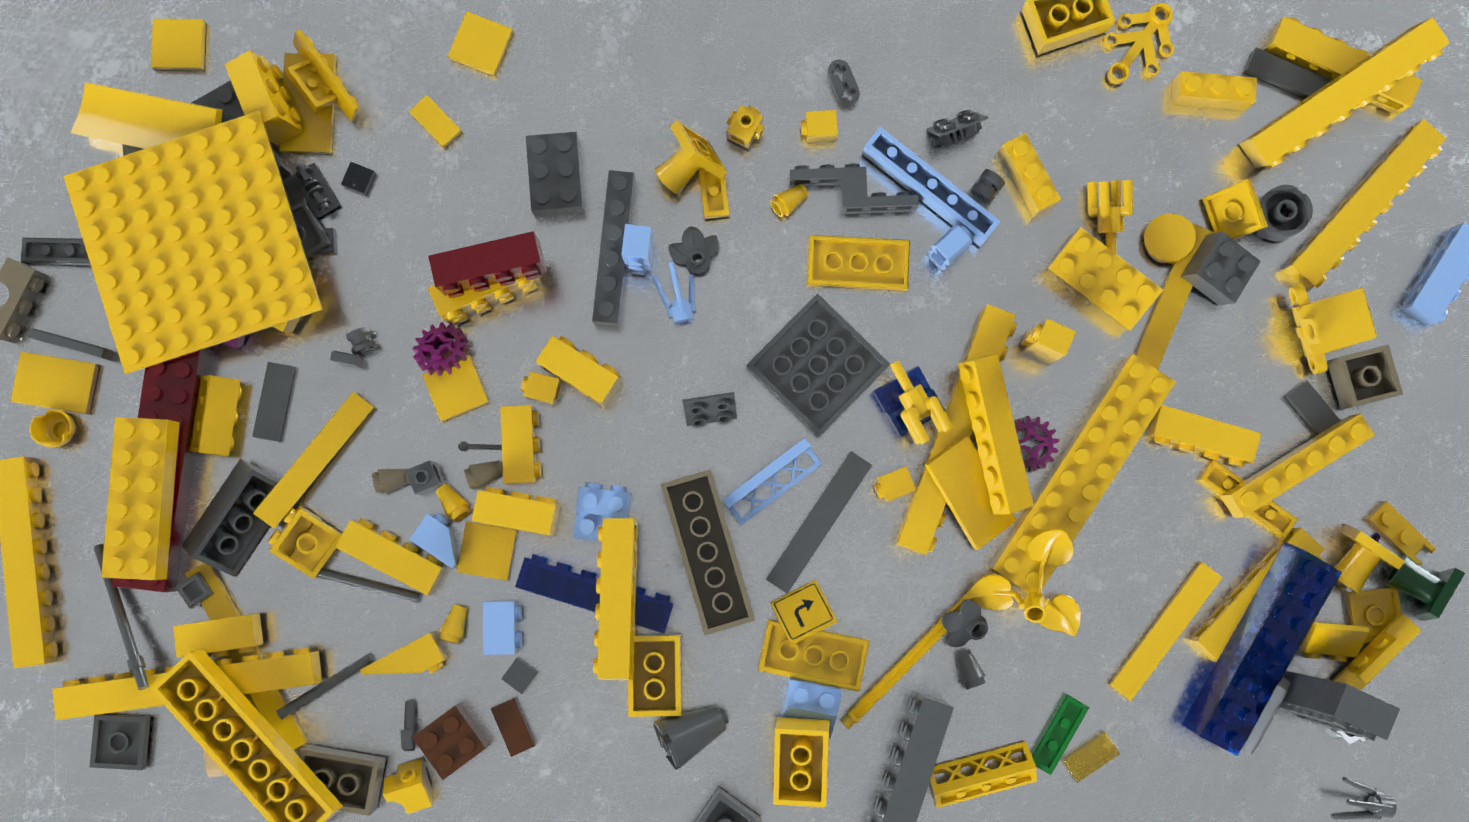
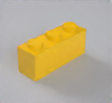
[1171,71,1257,111]
[998,133,1062,217]
[1021,318,1076,365]
[189,375,242,457]
[500,405,542,485]
[173,613,263,658]

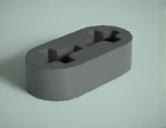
[827,59,860,108]

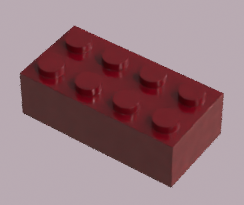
[428,231,547,298]

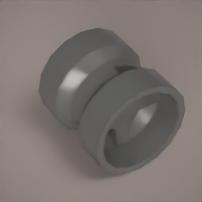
[970,169,1005,205]

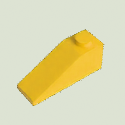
[360,631,449,675]

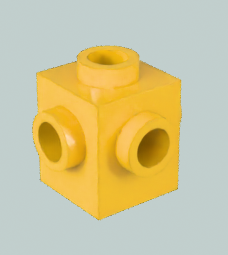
[726,105,765,149]

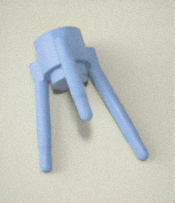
[652,261,696,322]

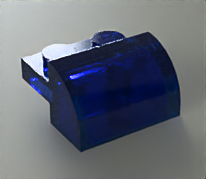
[873,366,946,437]

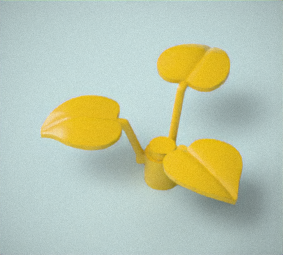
[966,529,1081,637]

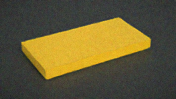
[280,53,337,154]
[807,235,910,291]
[924,435,1017,550]
[758,619,870,692]

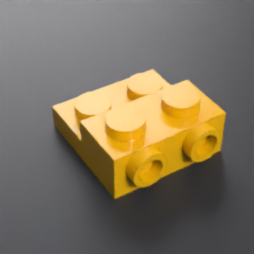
[268,505,342,579]

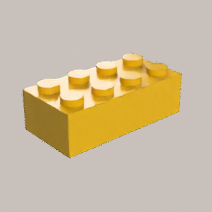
[1047,227,1163,331]
[427,277,541,325]

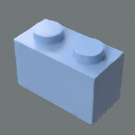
[483,600,522,655]

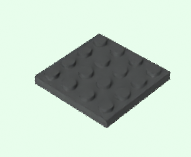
[746,293,890,437]

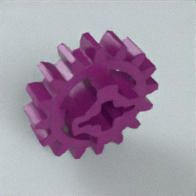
[412,322,470,376]
[1015,416,1059,472]

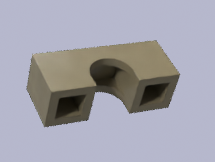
[0,257,46,342]

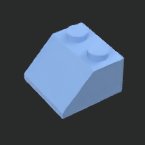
[781,677,842,739]

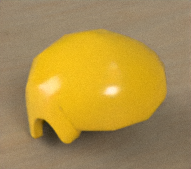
[29,409,76,448]

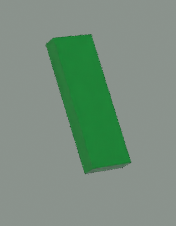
[1031,693,1090,775]

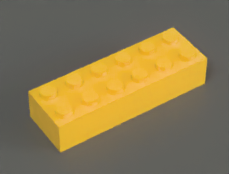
[101,417,180,580]

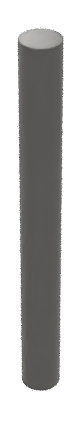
[318,568,421,603]
[276,653,374,719]

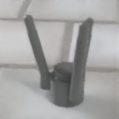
[1333,778,1397,820]

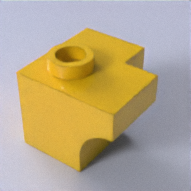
[383,758,433,814]

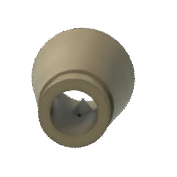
[464,460,503,489]
[372,468,410,494]

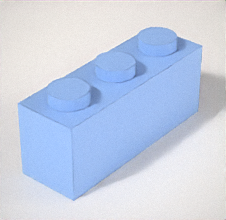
[621,224,655,275]

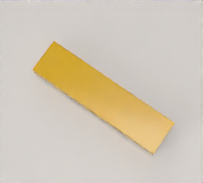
[1197,459,1298,540]

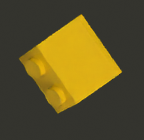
[1295,620,1369,661]

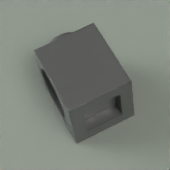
[405,460,444,495]

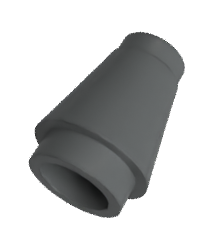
[955,649,986,690]

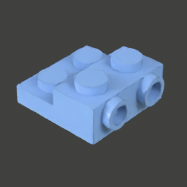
[573,482,631,542]

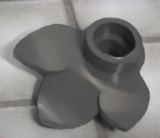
[669,226,719,273]
[941,600,988,647]

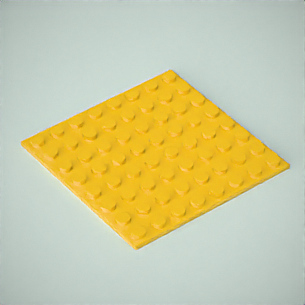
[63,111,323,374]

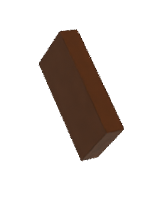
[491,697,536,757]

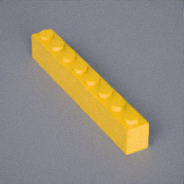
[1283,118,1447,290]
[0,456,58,669]

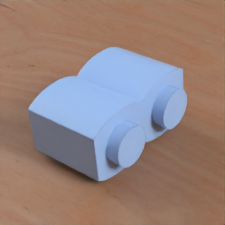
[928,225,972,270]

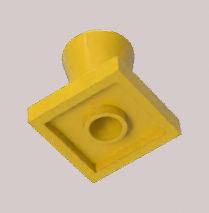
[654,120,727,194]
[1327,524,1405,595]

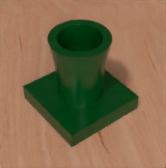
[1385,554,1465,621]

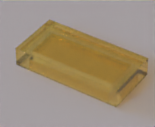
[1061,731,1120,783]

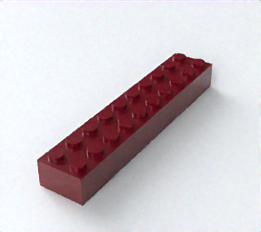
[112,346,212,592]

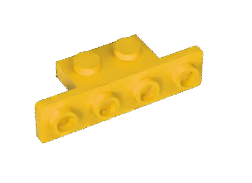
[286,29,359,122]
[1332,613,1421,690]

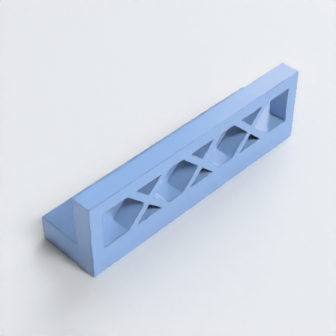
[722,438,822,525]

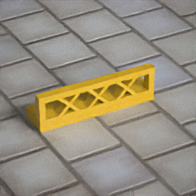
[930,741,1037,808]

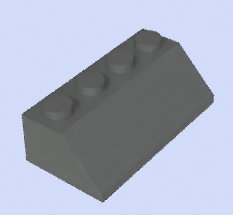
[182,458,279,577]

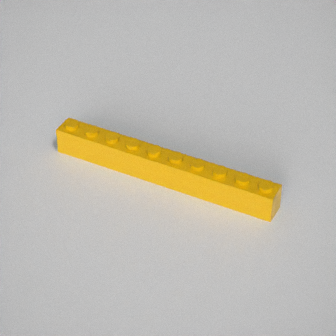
[895,304,1017,555]
[52,647,322,720]

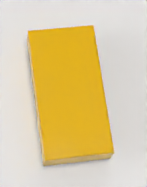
[408,95,462,149]

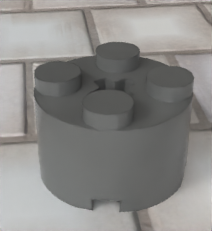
[1256,185,1313,241]

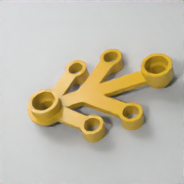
[1102,3,1175,84]

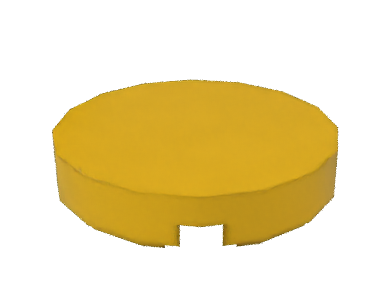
[1144,213,1196,264]

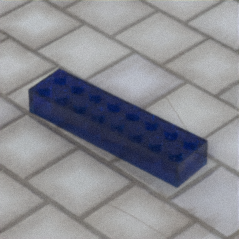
[1182,542,1342,756]

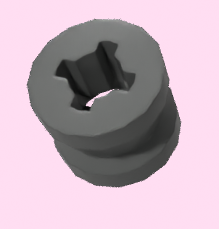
[346,327,377,355]

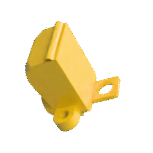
[1289,285,1377,375]

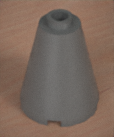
[653,706,729,770]

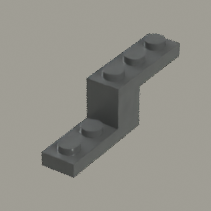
[789,163,919,213]

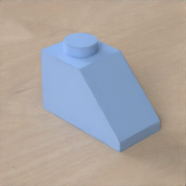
[409,512,459,569]

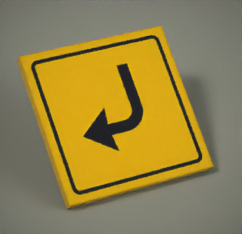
[770,580,838,645]

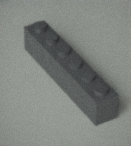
[592,170,636,328]

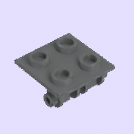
[927,109,988,147]
[282,163,340,218]
[682,392,737,427]

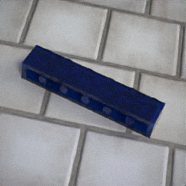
[515,554,674,634]

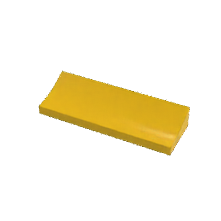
[71,82,223,149]

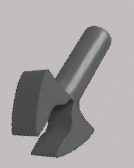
[401,700,416,751]

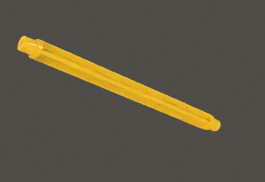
[841,580,978,730]

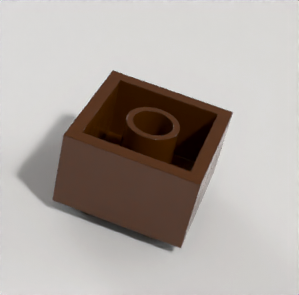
[412,702,491,780]

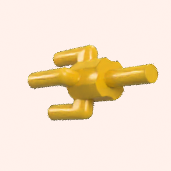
[1087,180,1133,253]
[890,360,953,445]

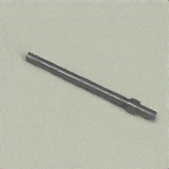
[93,544,149,690]

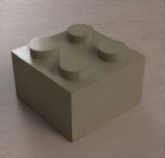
[1327,345,1403,410]

